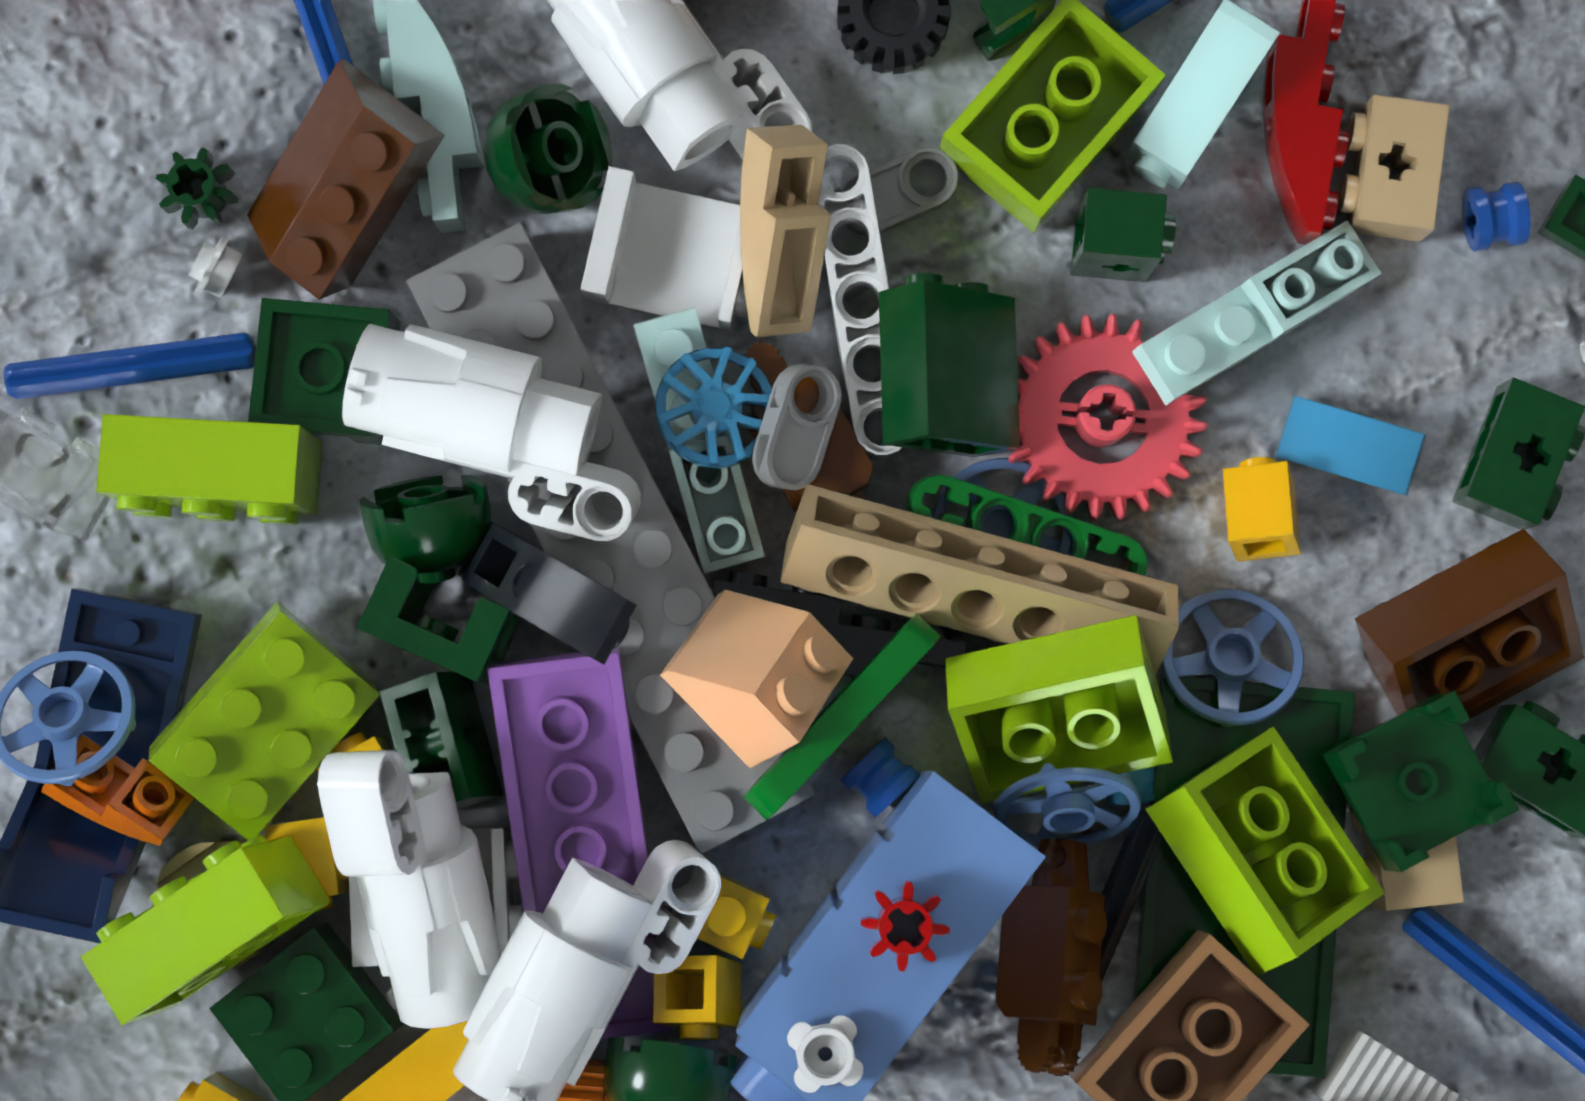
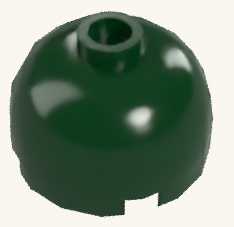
[483,84,613,214]
[359,475,491,583]
[604,1037,737,1101]

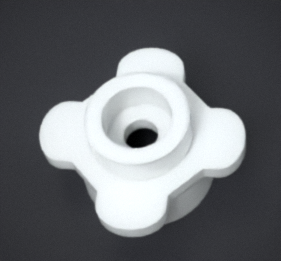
[188,236,242,298]
[787,1015,863,1093]

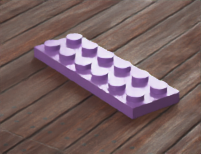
[487,647,672,1039]

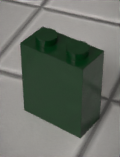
[879,273,1020,457]

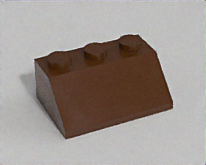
[247,59,445,300]
[1355,528,1584,725]

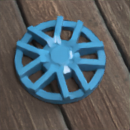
[655,347,772,468]

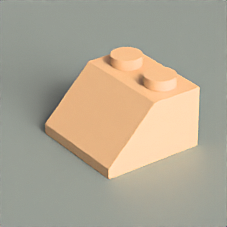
[660,590,853,768]

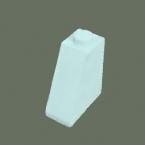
[1126,0,1280,190]

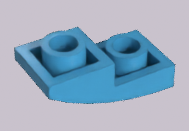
[1276,396,1427,496]

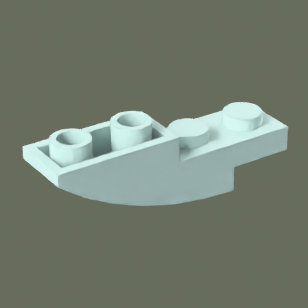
[373,0,484,233]
[1132,220,1382,405]
[633,307,765,574]

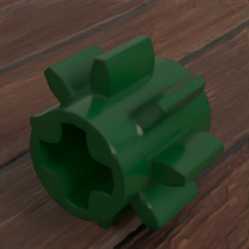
[155,147,239,230]

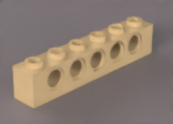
[780,484,1179,675]

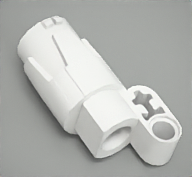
[547,0,812,171]
[342,324,641,541]
[318,750,500,1028]
[453,840,721,1101]

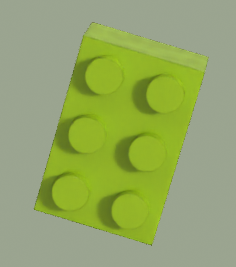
[940,0,1166,234]
[96,414,323,526]
[149,601,380,840]
[945,615,1173,804]
[1145,726,1385,976]
[80,834,331,1026]

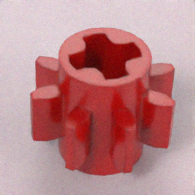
[860,880,950,972]

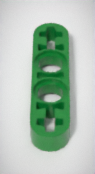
[906,475,1148,576]
[743,613,941,821]

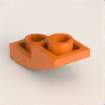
[41,734,195,846]

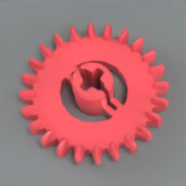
[1008,313,1208,521]

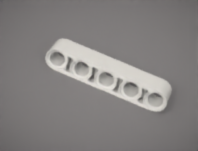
[818,144,903,458]

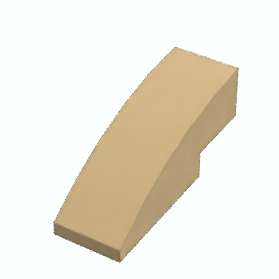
[740,125,831,338]

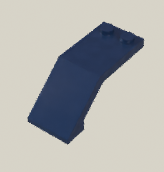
[0,588,202,943]

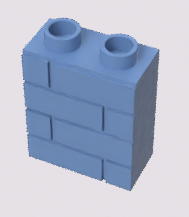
[730,770,1046,1101]

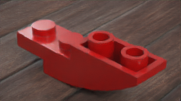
[1263,0,1349,245]

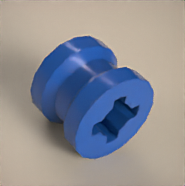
[1462,182,1531,252]
[840,737,921,817]

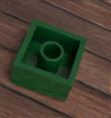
[209,922,405,1101]

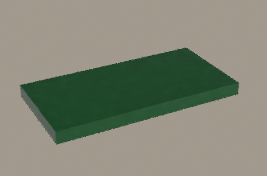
[1133,675,1355,1079]

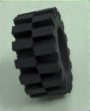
[837,0,951,74]

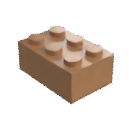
[1069,930,1310,1101]

